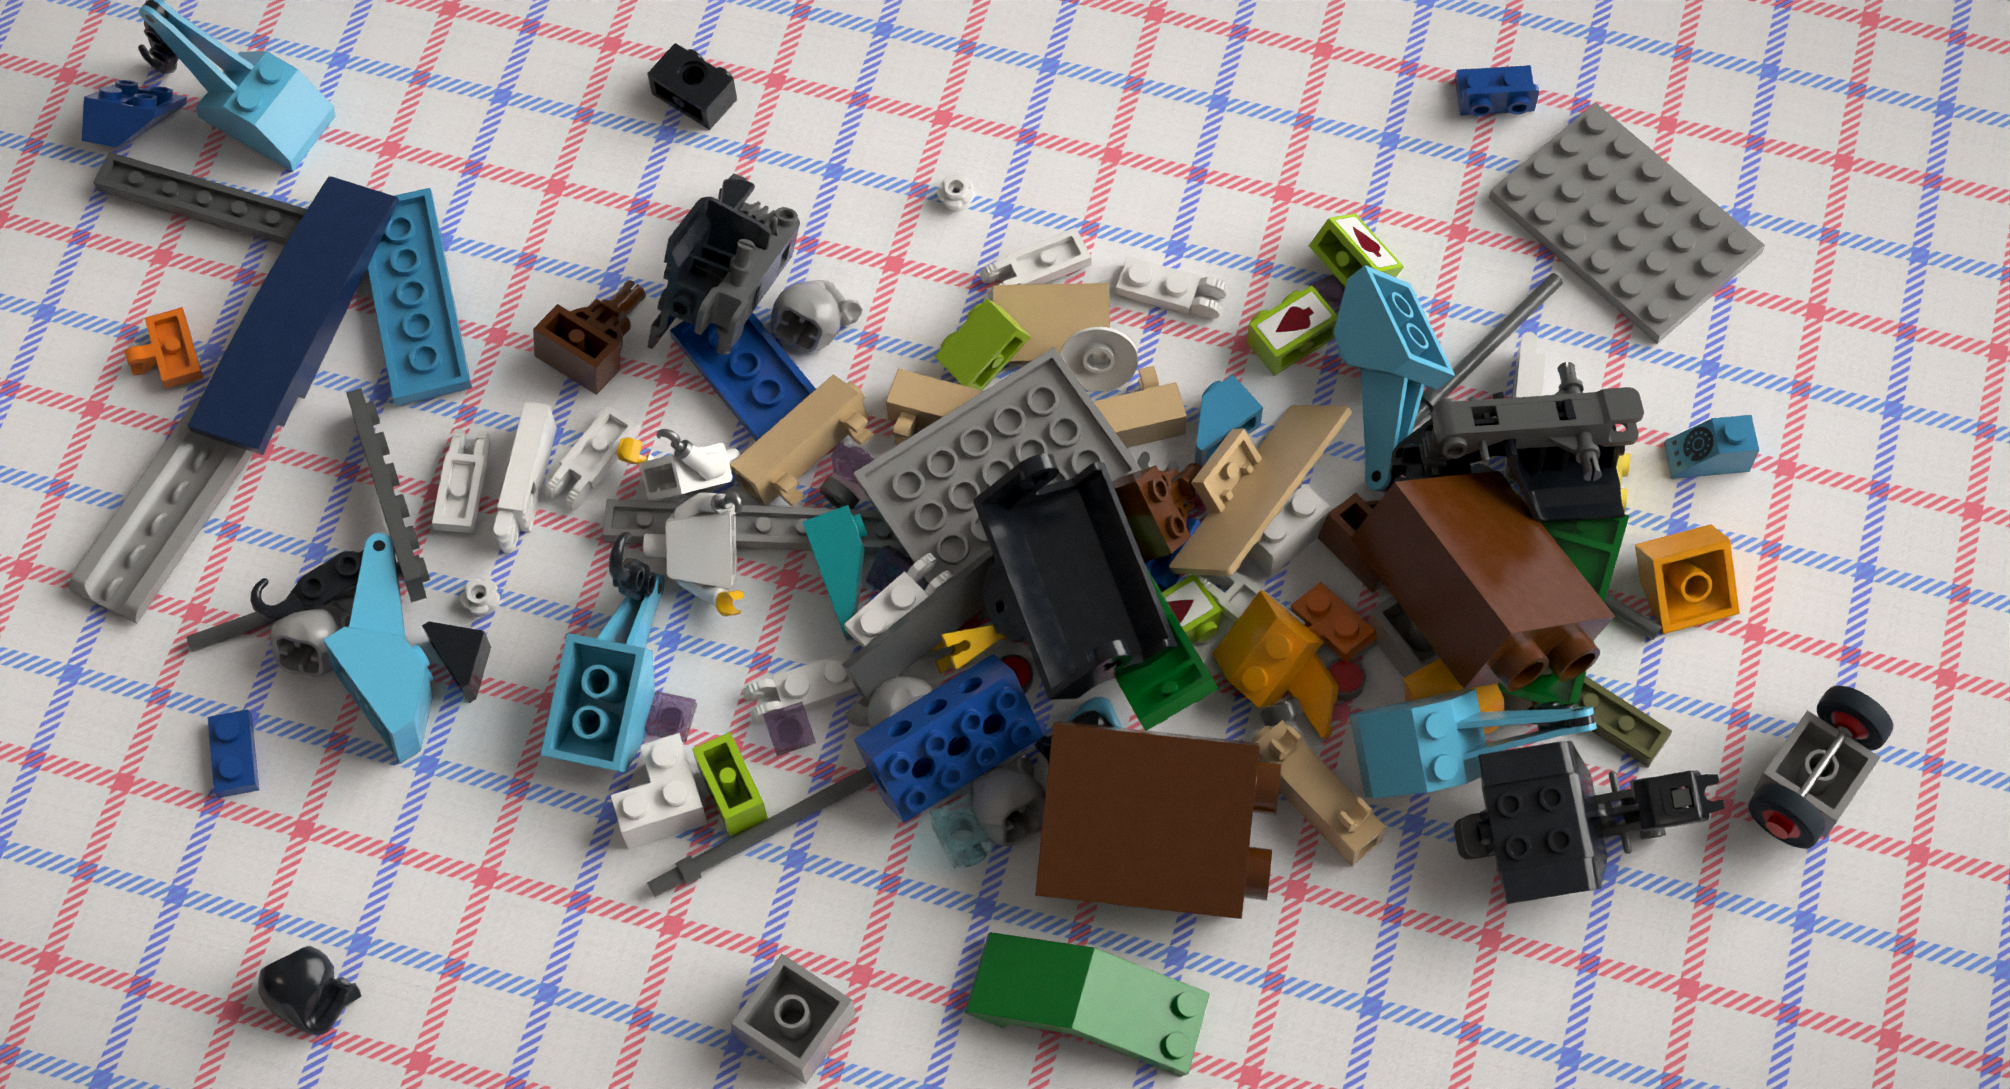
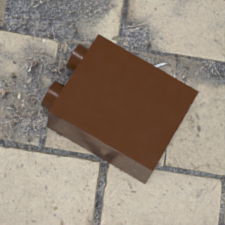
[1350,471,1615,692]
[1035,721,1281,919]

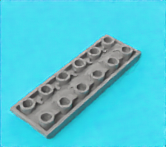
[68,398,254,624]

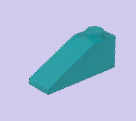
[802,505,868,641]

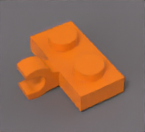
[124,307,203,389]
[1291,582,1377,663]

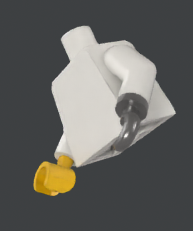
[617,429,741,501]
[643,491,744,617]

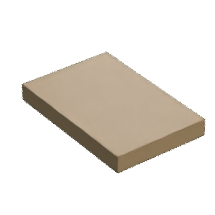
[993,283,1110,364]

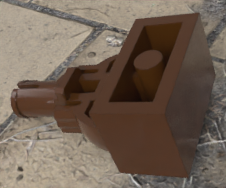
[533,280,646,395]
[1113,463,1203,562]
[1317,493,1385,593]

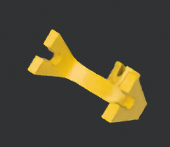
[930,623,1006,674]

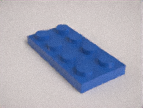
[670,312,816,441]

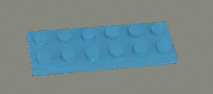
[368,188,472,406]

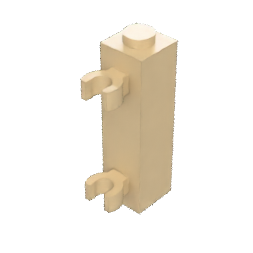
[1093,366,1187,448]
[886,368,983,445]
[730,374,874,507]
[1251,720,1386,867]

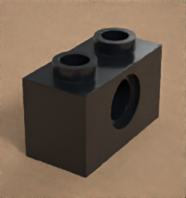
[647,43,737,130]

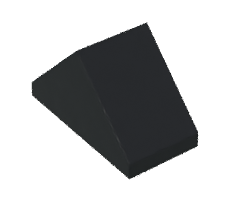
[422,621,491,703]

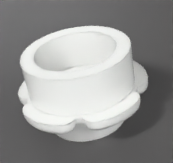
[937,175,975,211]
[460,579,500,616]

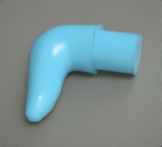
[1067,697,1122,728]

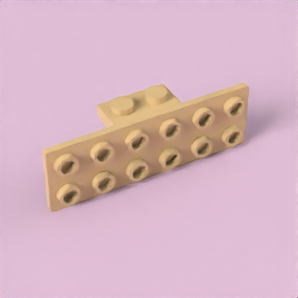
[1169,405,1352,576]

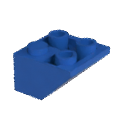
[82,80,187,148]

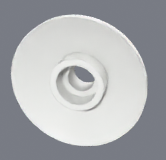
[1060,327,1138,391]

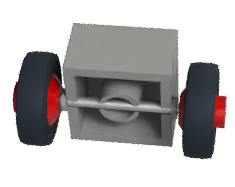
[1748,685,1893,849]

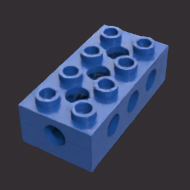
[853,654,1044,823]

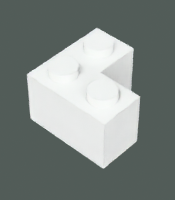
[611,733,708,850]

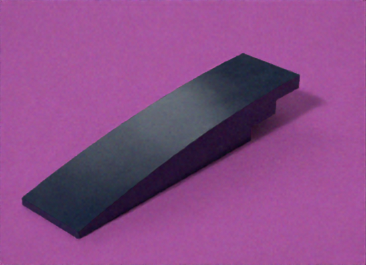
[188,176,399,455]

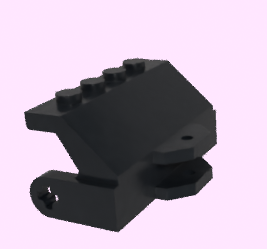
[973,453,1177,700]

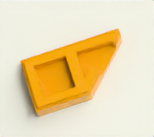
[1288,653,1339,739]

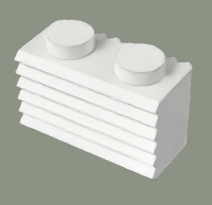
[1247,484,1332,576]

